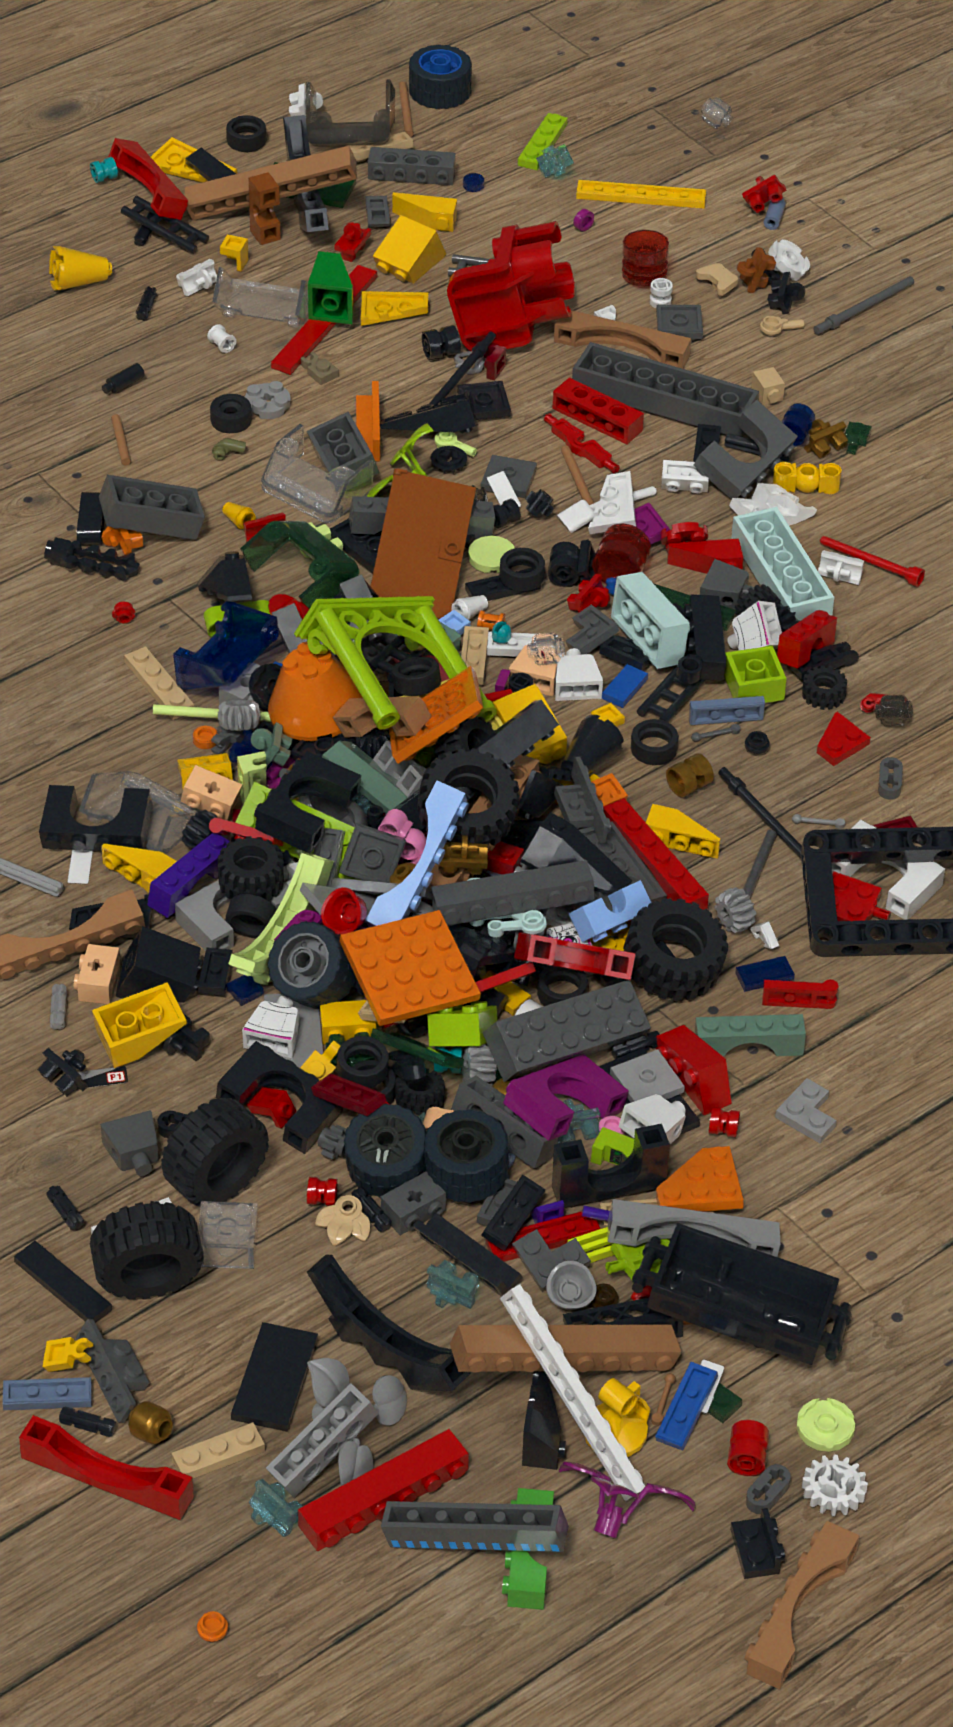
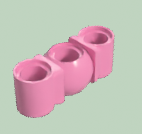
[378,809,427,865]

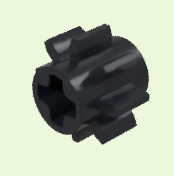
[525,489,555,518]

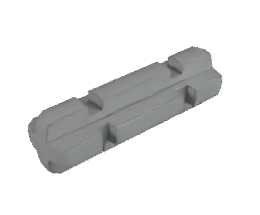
[50,984,67,1030]

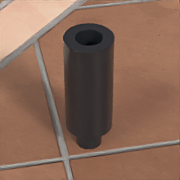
[102,363,145,393]

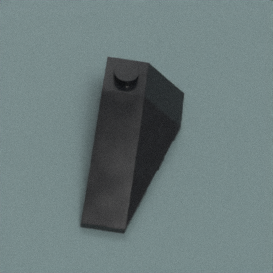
[380,391,477,434]
[522,1371,566,1470]

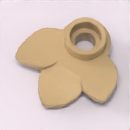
[315,1195,370,1247]

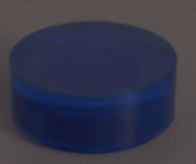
[463,173,484,192]

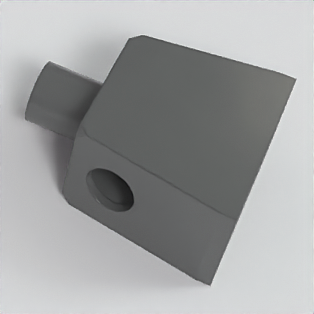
[700,559,754,611]
[100,1110,158,1176]

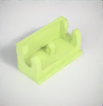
[237,751,267,805]

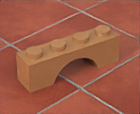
[333,696,432,737]

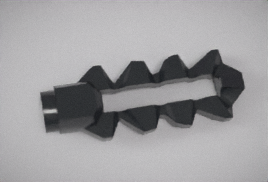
[44,537,140,581]

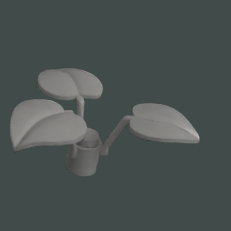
[307,1358,407,1486]

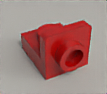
[247,1087,296,1128]

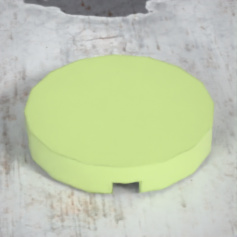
[468,536,514,573]
[796,1398,855,1452]

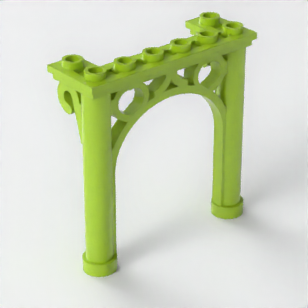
[294,596,497,729]

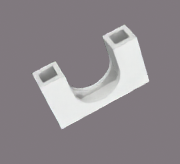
[831,820,945,920]

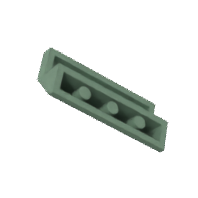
[322,741,408,814]

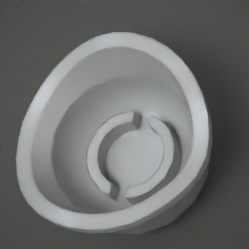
[546,1261,596,1310]

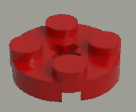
[660,522,709,551]

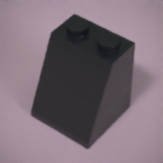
[115,926,202,1003]

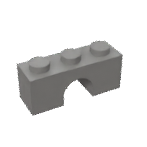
[373,739,426,797]

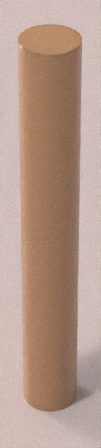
[111,414,131,465]

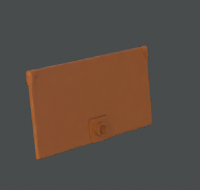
[371,468,476,620]

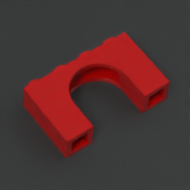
[514,932,635,980]

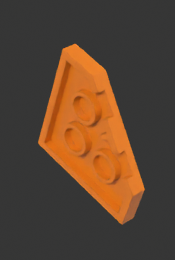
[656,1146,744,1212]

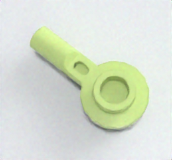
[434,432,477,457]

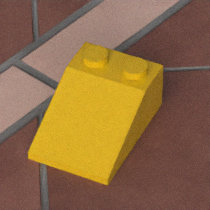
[92,982,187,1068]

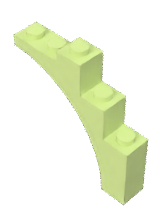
[229,853,334,985]

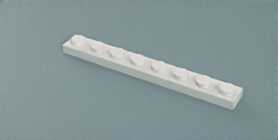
[500,1284,645,1501]

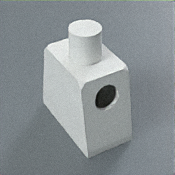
[555,648,603,701]
[618,1094,686,1144]

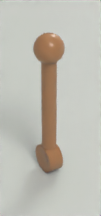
[651,1373,676,1426]

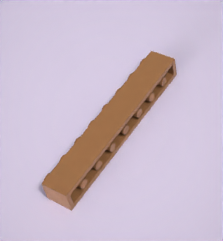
[185,146,357,220]
[450,1325,681,1373]

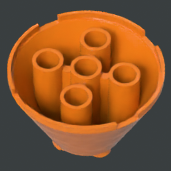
[268,642,362,741]

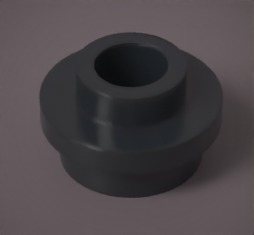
[745,731,770,754]

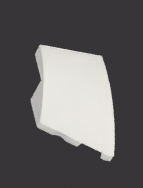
[729,483,817,526]

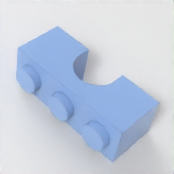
[569,880,651,942]

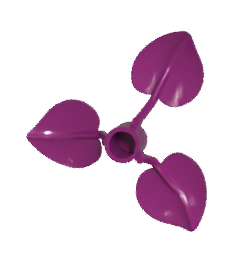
[559,1462,695,1538]

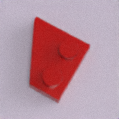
[817,711,871,766]

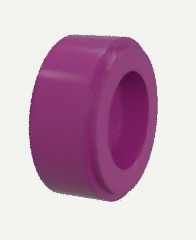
[573,209,594,232]

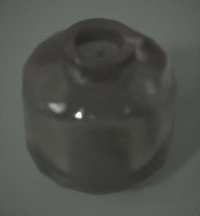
[875,694,913,727]

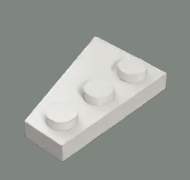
[588,471,636,534]

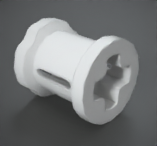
[207,324,236,353]

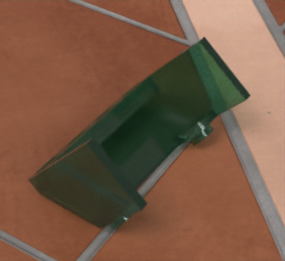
[240,521,359,609]

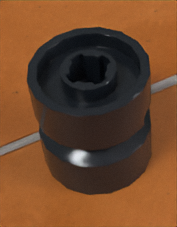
[421,325,461,360]
[548,541,580,587]

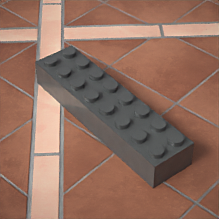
[572,342,759,437]

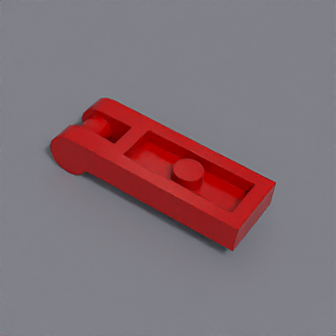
[209,818,284,847]
[762,979,839,1009]

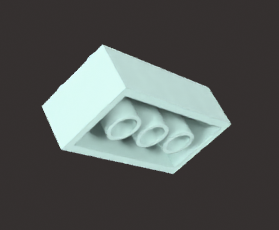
[611,572,690,669]

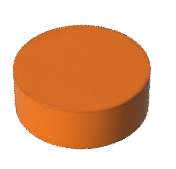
[193,726,218,749]

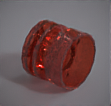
[622,230,669,287]
[592,523,651,583]

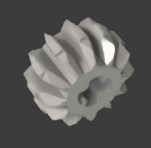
[218,699,261,731]
[714,887,756,933]
[461,1044,497,1086]

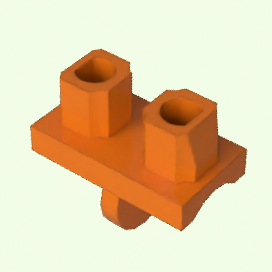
[101,526,143,555]

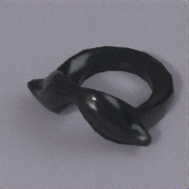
[397,1014,428,1038]

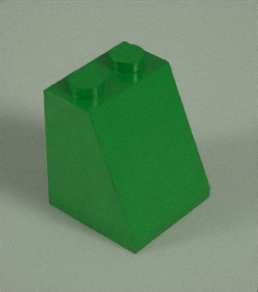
[308,251,353,324]

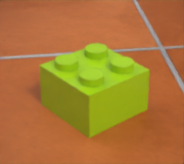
[724,645,787,703]
[427,1001,497,1046]

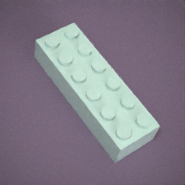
[731,507,834,621]

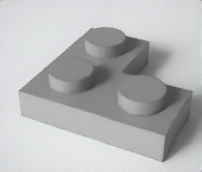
[775,1078,837,1144]

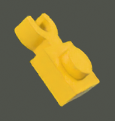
[42,1337,93,1372]

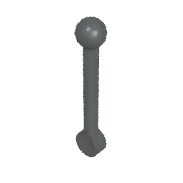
[691,724,741,742]

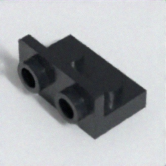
[730,1508,785,1579]

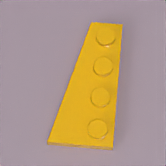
[151,137,238,182]

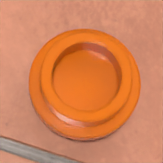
[197,1611,228,1642]

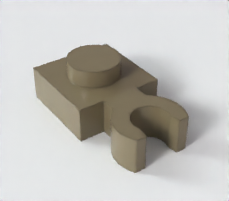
[301,352,339,385]

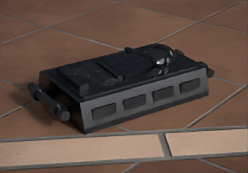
[632,1223,852,1365]

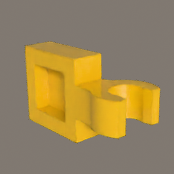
[300,1040,341,1080]

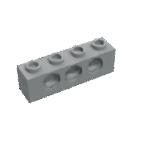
[266,1383,379,1498]

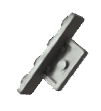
[554,756,611,843]
[76,1319,149,1423]

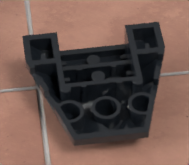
[448,924,518,979]

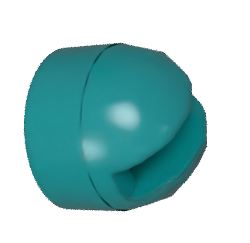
[492,621,511,643]

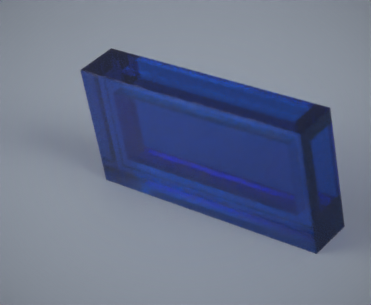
[735,956,795,992]

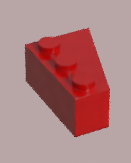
[656,1025,732,1116]

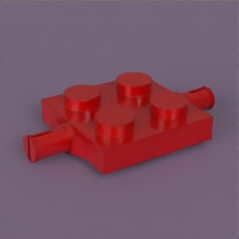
[832,871,891,921]

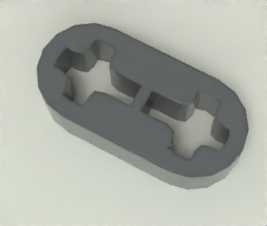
[878,757,903,800]
[746,1464,791,1514]

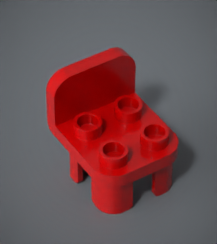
[447,221,575,351]

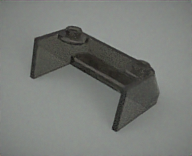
[306,79,395,147]

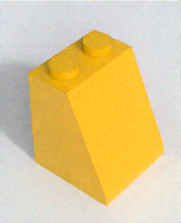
[373,215,446,284]
[493,684,567,764]

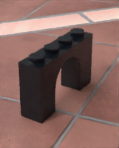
[254,751,362,854]
[39,785,153,851]
[216,1041,343,1154]
[552,1123,670,1207]

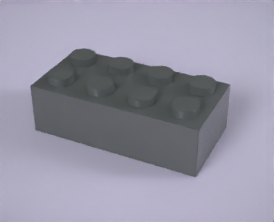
[99,474,205,540]

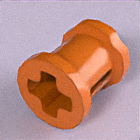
[477,610,505,631]

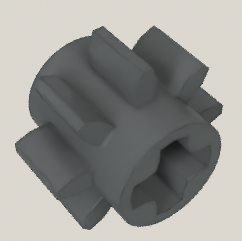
[318,1125,346,1160]

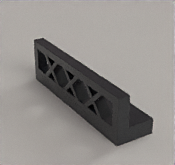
[413,1213,523,1297]
[563,1297,683,1338]

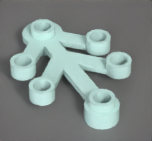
[467,878,547,937]

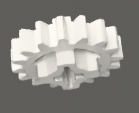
[802,1454,868,1516]

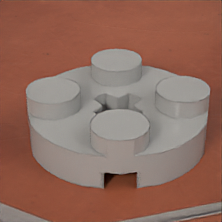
[245,381,291,419]

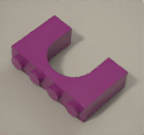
[503,1054,629,1141]

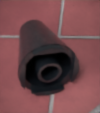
[561,715,624,780]

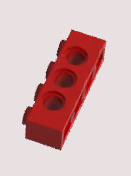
[552,377,644,445]

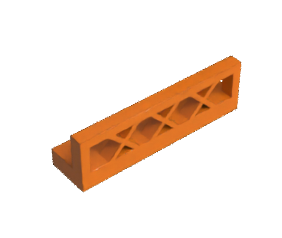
[356,381,380,461]

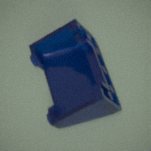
[173,601,279,691]

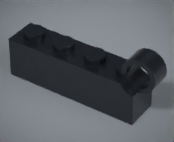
[676,594,726,684]

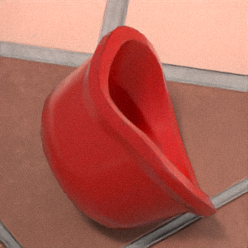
[321,887,367,934]

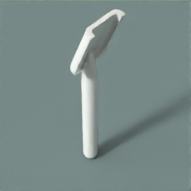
[556,486,657,533]

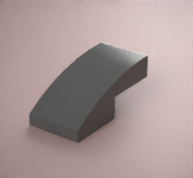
[365,195,390,227]

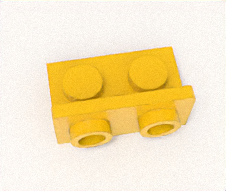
[177,753,233,789]

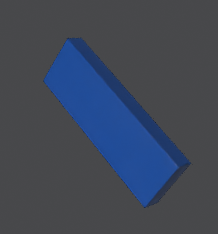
[655,1362,718,1451]

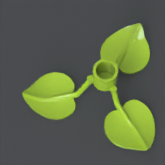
[367,423,434,497]

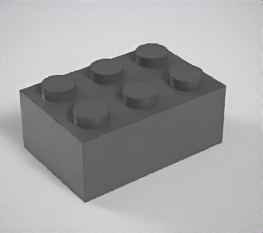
[307,412,380,493]

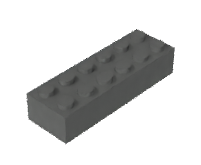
[483,980,651,1082]

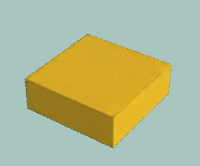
[590,703,625,727]

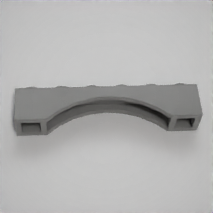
[608,1199,781,1257]

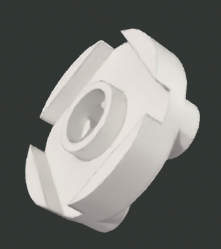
[768,240,810,281]

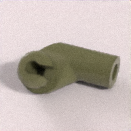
[212,438,246,460]

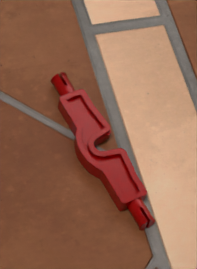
[544,413,620,474]

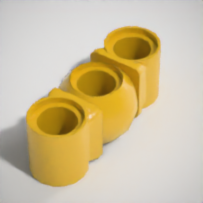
[773,462,842,494]

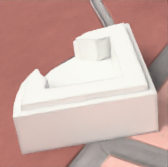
[594,305,616,321]
[750,922,779,949]

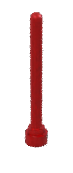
[820,536,925,587]

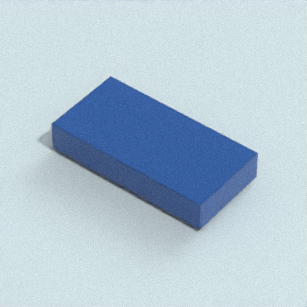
[602,664,648,708]

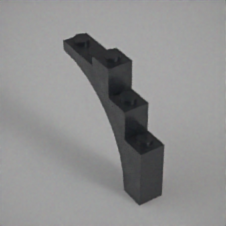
[283,115,329,232]
[307,1255,471,1392]

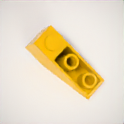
[646,804,720,859]
[102,844,177,893]

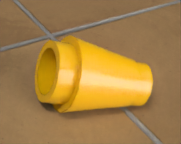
[222,502,256,529]

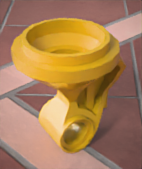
[584,1378,650,1457]

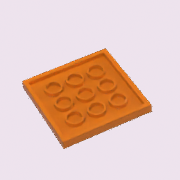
[389,666,483,764]
[339,910,481,1026]

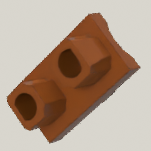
[736,247,776,293]

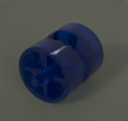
[781,403,815,446]

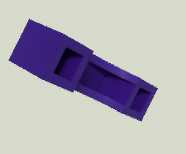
[147,833,230,918]

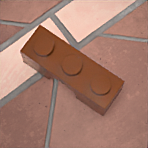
[248,172,281,245]

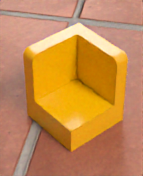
[220,234,249,272]

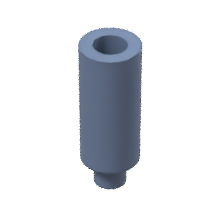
[763,198,786,230]

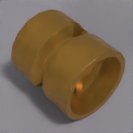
[666,753,714,797]

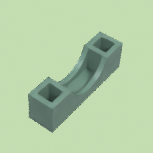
[694,1014,806,1057]

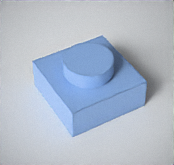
[439,610,471,635]

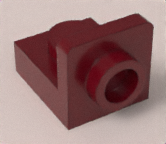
[484,343,506,381]

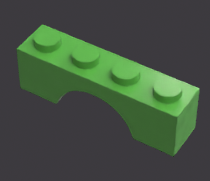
[502,1488,554,1610]

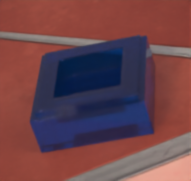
[227,975,264,1006]

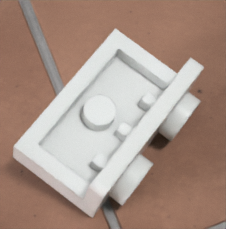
[661,460,709,493]

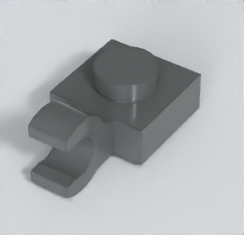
[211,726,252,754]

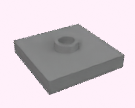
[610,1049,685,1103]

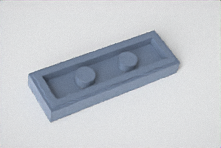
[689,696,765,725]
[3,1377,92,1410]

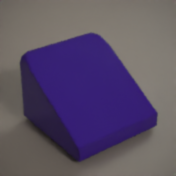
[531,1200,564,1224]

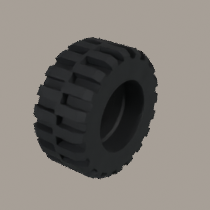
[417,748,520,846]
[623,898,728,1001]
[161,1098,269,1207]
[90,1201,204,1300]

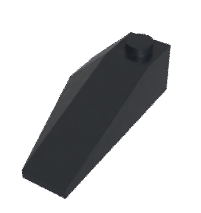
[197,551,252,601]
[520,812,632,895]

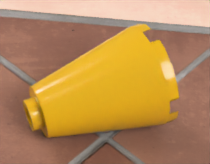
[49,246,112,291]

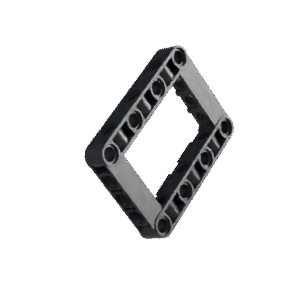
[801,827,953,957]

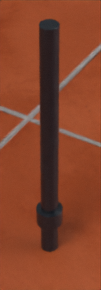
[429,331,496,406]
[718,767,802,859]

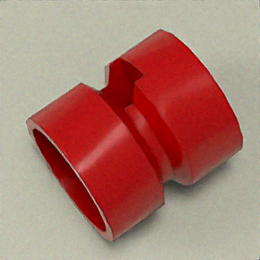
[727,1420,769,1476]

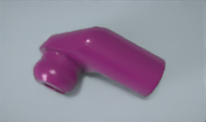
[266,756,295,783]

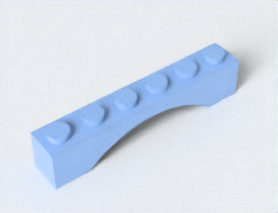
[365,781,469,927]

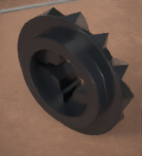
[430,446,467,474]

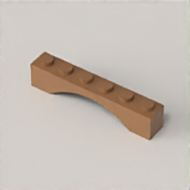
[554,310,691,369]
[0,889,145,979]
[744,1521,860,1690]

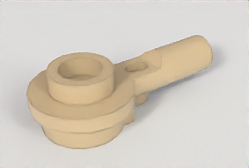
[760,316,804,336]

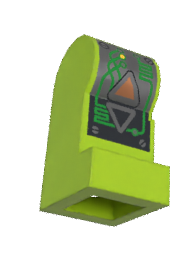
[591,1127,634,1166]

